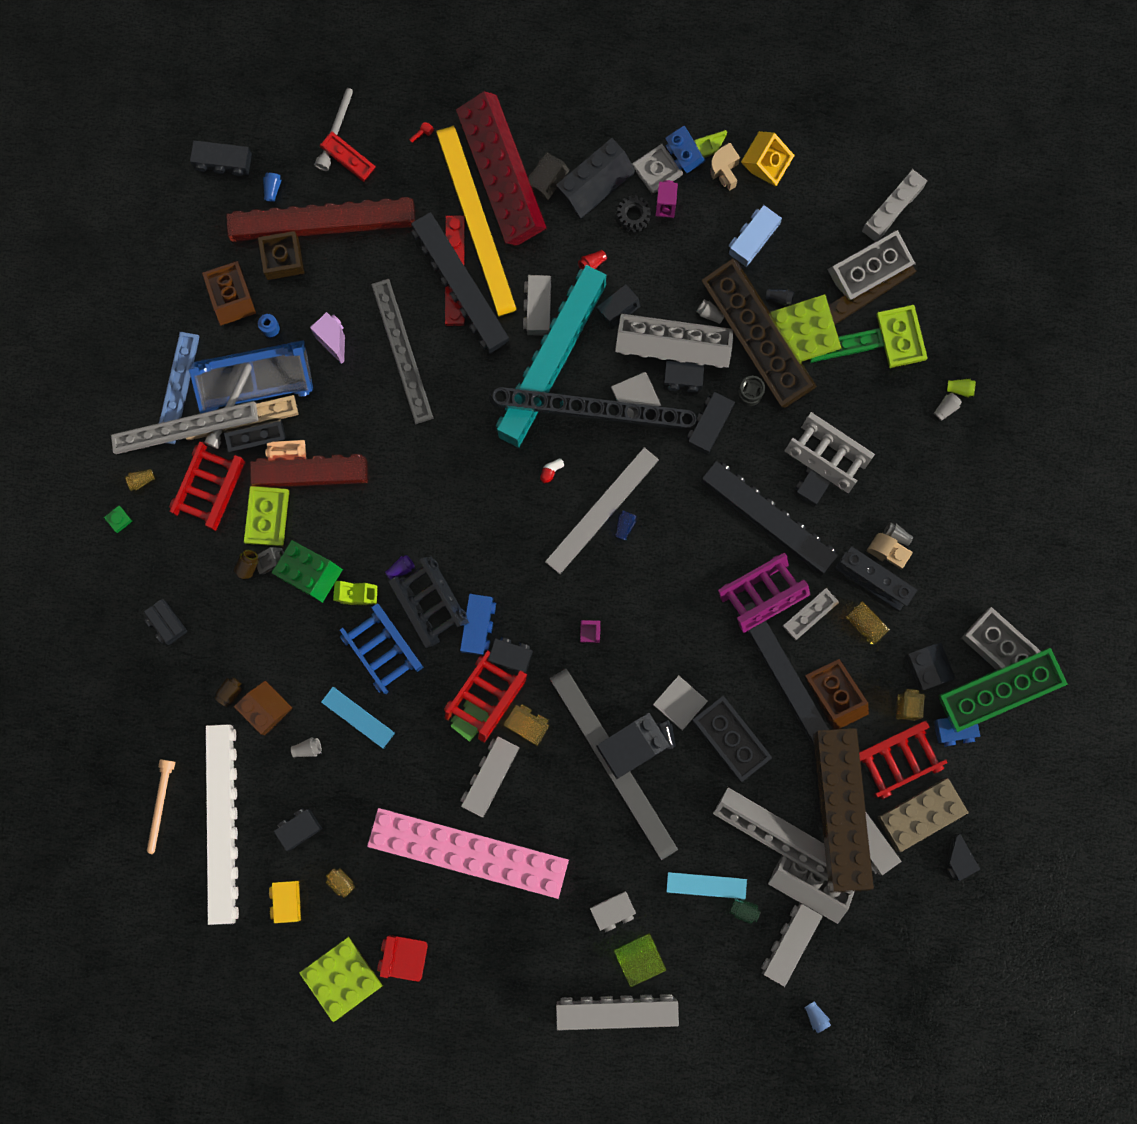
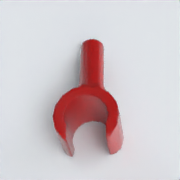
[409,122,434,143]

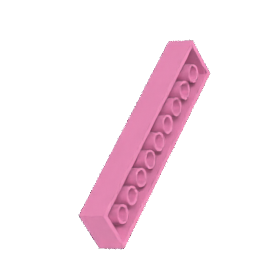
[367,808,569,899]

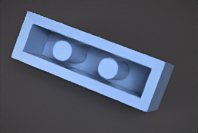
[729,205,782,267]

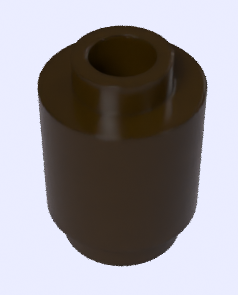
[234,550,258,579]
[215,677,243,707]

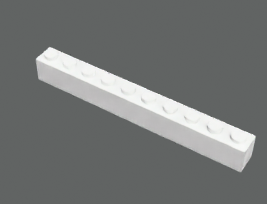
[206,725,239,925]

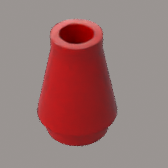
[578,250,607,270]

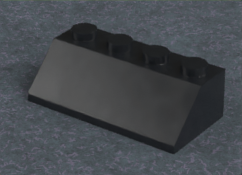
[556,138,636,219]

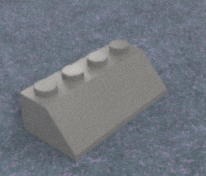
[827,230,915,300]
[768,855,855,924]

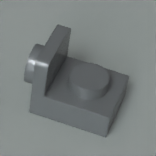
[257,548,284,574]

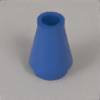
[263,173,282,202]

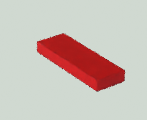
[320,131,376,182]

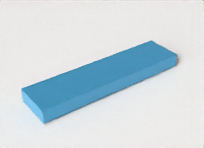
[322,687,395,749]

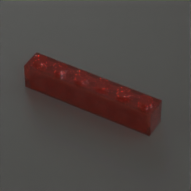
[251,454,368,487]

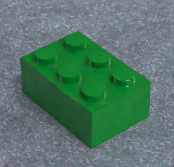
[272,540,343,603]

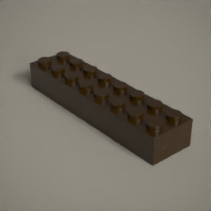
[702,259,817,408]
[813,728,874,893]

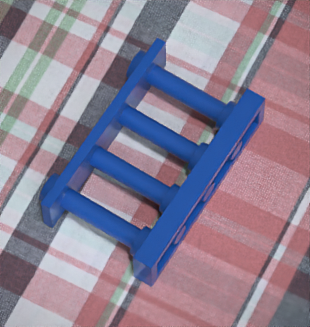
[340,603,424,694]

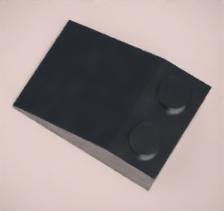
[596,713,670,779]

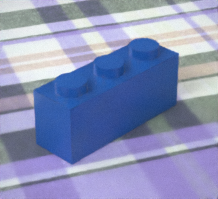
[460,594,496,656]

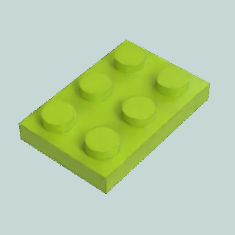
[876,305,927,368]
[244,486,289,547]

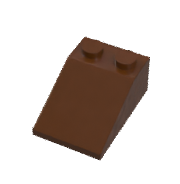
[202,261,256,326]
[805,659,869,730]

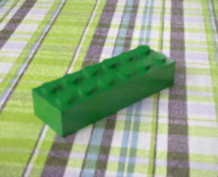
[938,648,1068,732]

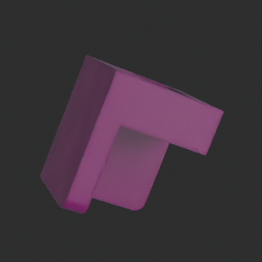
[580,620,600,643]

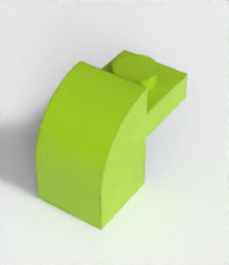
[333,581,378,605]

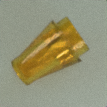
[125,469,155,491]

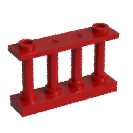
[170,442,245,531]
[444,651,527,743]
[859,721,947,799]

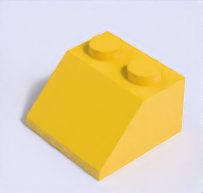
[741,131,794,186]

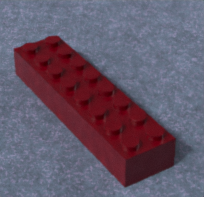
[456,91,547,245]

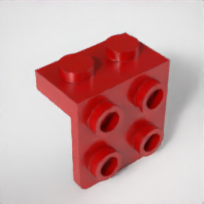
[377,935,428,981]

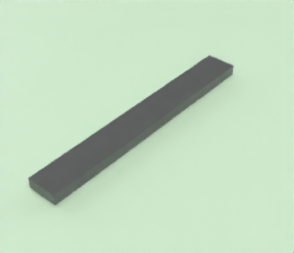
[371,279,434,424]

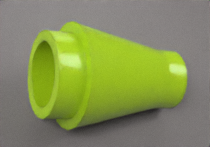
[947,379,976,398]

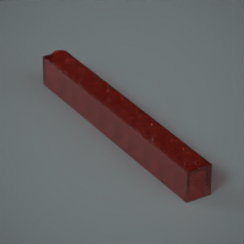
[227,197,416,242]

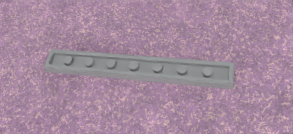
[111,401,258,454]
[545,448,659,574]

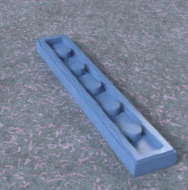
[159,332,199,444]

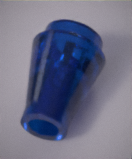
[615,511,637,540]

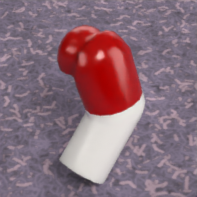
[540,458,564,483]

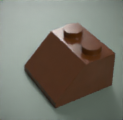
[234,681,292,735]

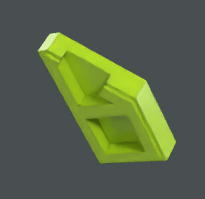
[694,130,727,158]

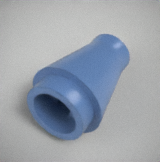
[805,1002,831,1034]

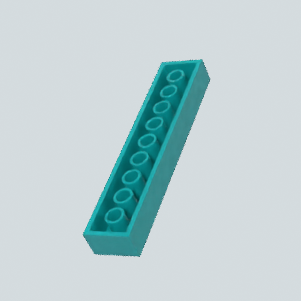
[496,265,606,448]

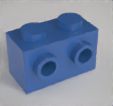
[666,126,706,173]

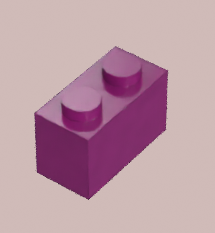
[656,180,678,218]

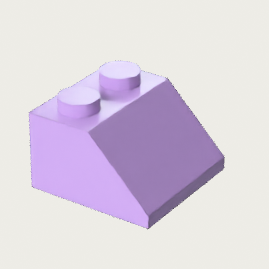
[310,312,345,364]

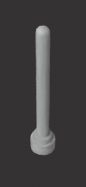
[314,88,353,171]
[204,364,252,449]

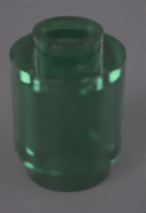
[730,899,761,924]

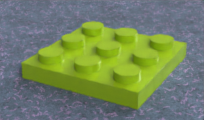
[771,294,842,362]
[300,937,383,1022]

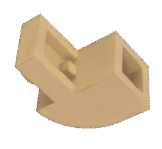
[711,143,740,191]
[866,533,913,569]

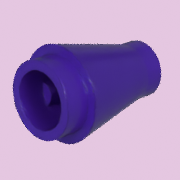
[385,555,415,580]

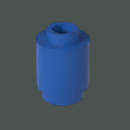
[258,314,280,337]

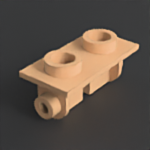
[266,440,306,461]

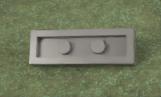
[782,588,839,641]

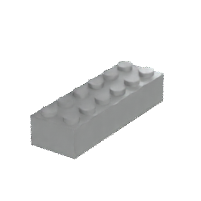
[615,314,733,368]
[556,994,679,1030]

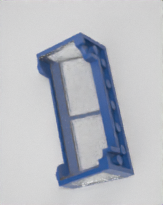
[189,340,313,413]

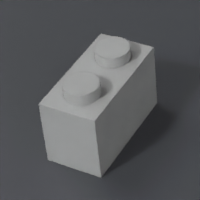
[590,891,636,932]

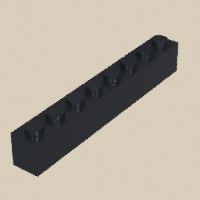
[410,212,509,354]
[701,461,838,576]

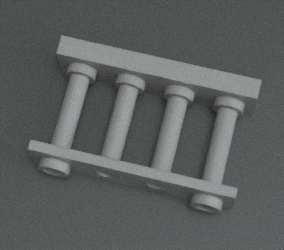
[785,412,875,493]

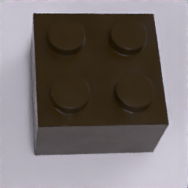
[258,231,304,280]

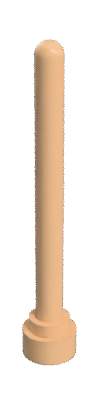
[147,759,175,854]

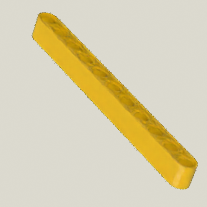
[436,125,516,316]

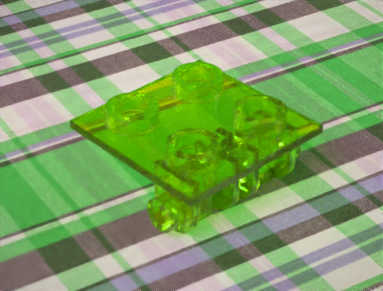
[614,934,666,987]

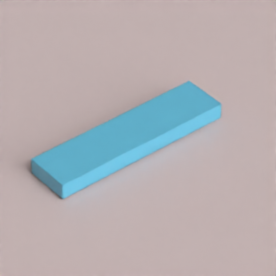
[666,872,747,899]

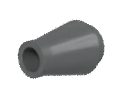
[883,522,913,546]

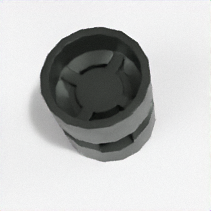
[738,376,765,406]

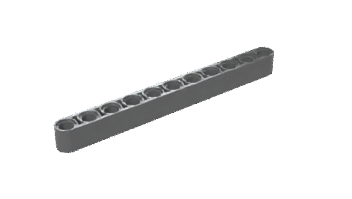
[549,668,678,860]

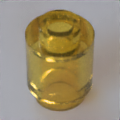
[326,869,355,898]

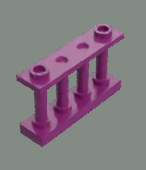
[718,553,810,633]

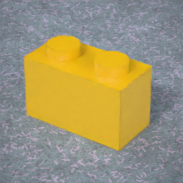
[269,881,301,923]

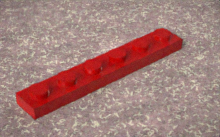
[445,216,465,326]

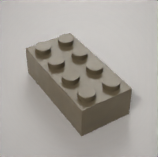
[877,778,968,852]

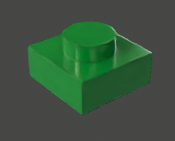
[104,506,132,533]

